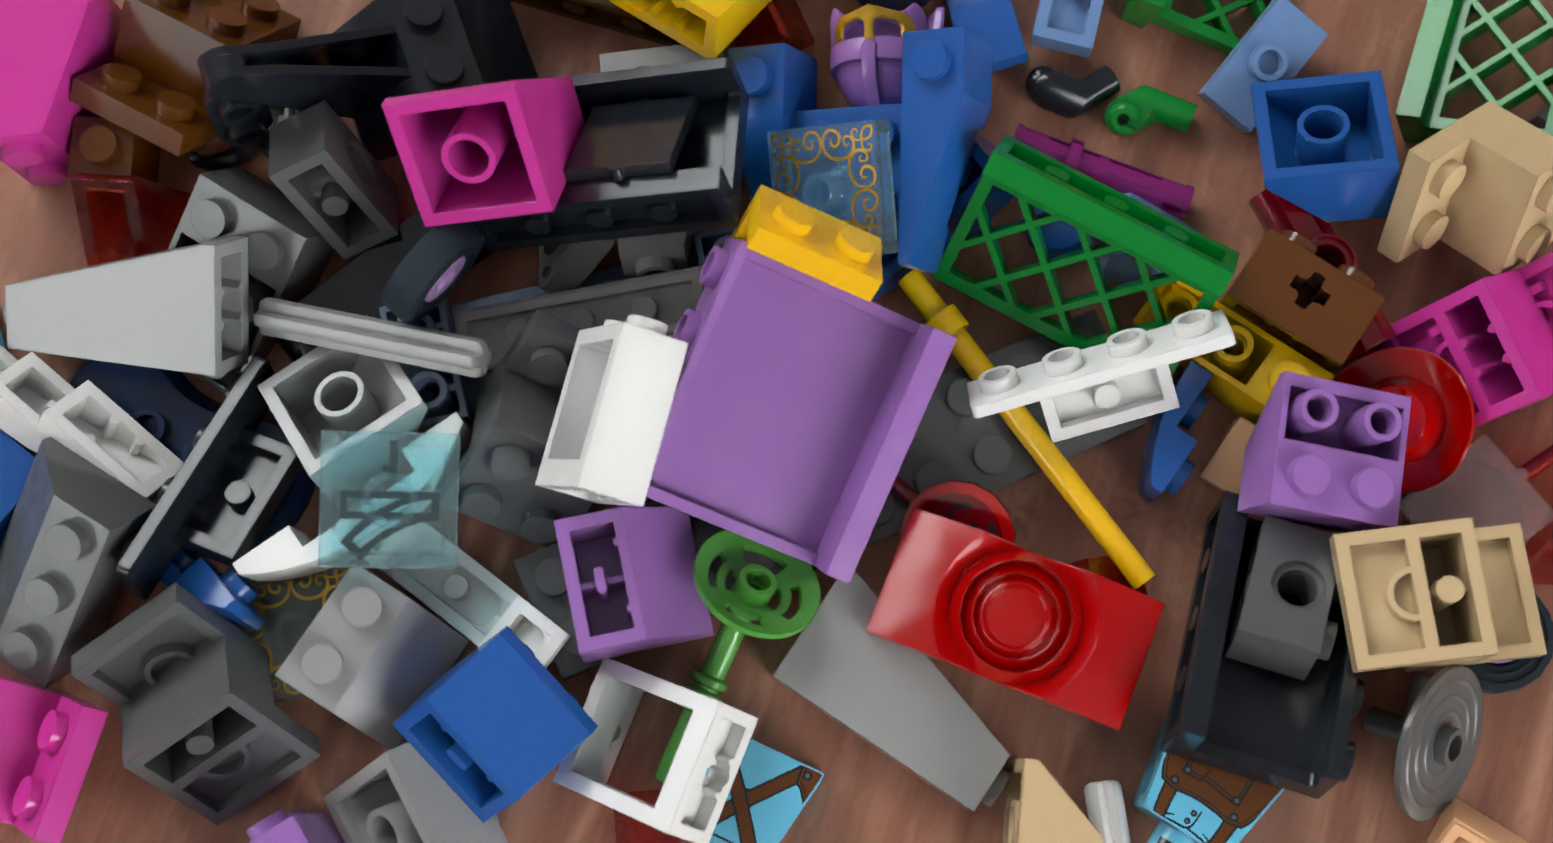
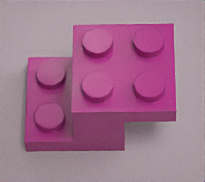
[1382,252,1553,427]
[0,673,108,843]

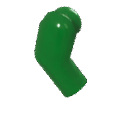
[1104,85,1197,136]

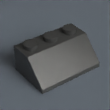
[0,437,155,689]

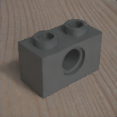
[268,100,399,260]
[1225,515,1340,681]

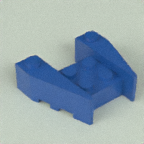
[728,26,992,274]

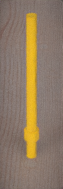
[898,270,1156,590]

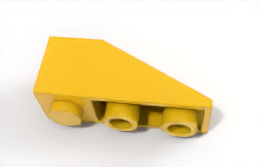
[1132,281,1335,425]

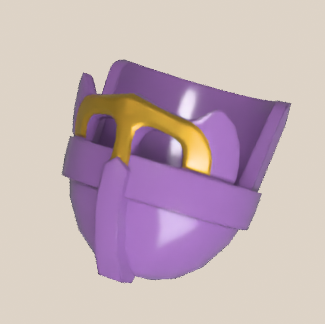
[830,3,945,107]

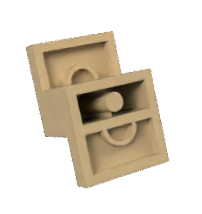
[1377,101,1553,275]
[1329,517,1547,673]

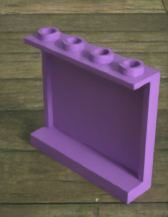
[646,237,957,584]

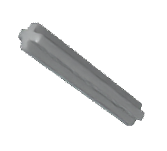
[253,297,492,378]

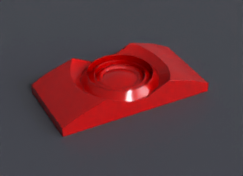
[866,508,1165,731]

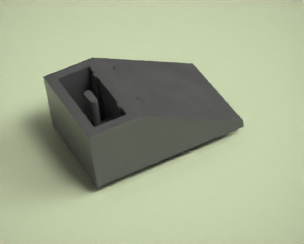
[168,166,333,394]

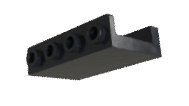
[471,57,749,251]
[1161,491,1365,799]

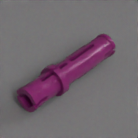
[1013,123,1195,221]

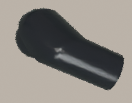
[1025,66,1120,118]

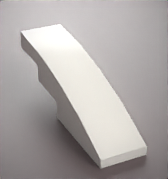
[0,345,184,500]

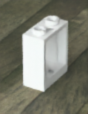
[535,314,688,507]
[553,658,759,843]

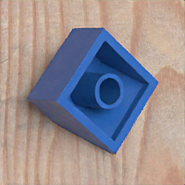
[1251,70,1400,223]

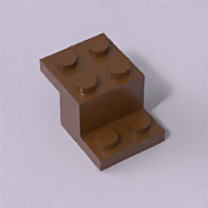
[69,0,301,157]

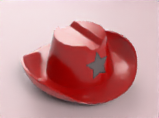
[1333,347,1475,493]

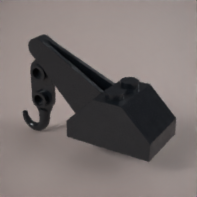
[188,0,538,171]

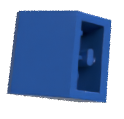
[392,626,598,822]

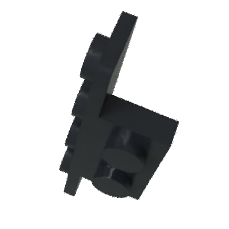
[116,355,303,600]

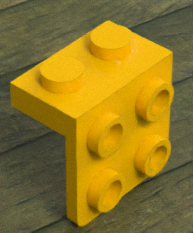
[730,184,883,302]

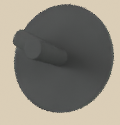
[1364,665,1483,821]

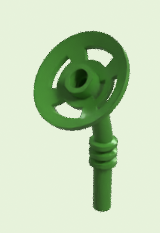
[654,530,821,783]

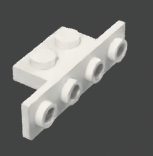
[967,309,1236,443]

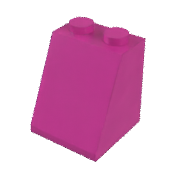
[0,0,122,186]
[381,76,585,227]

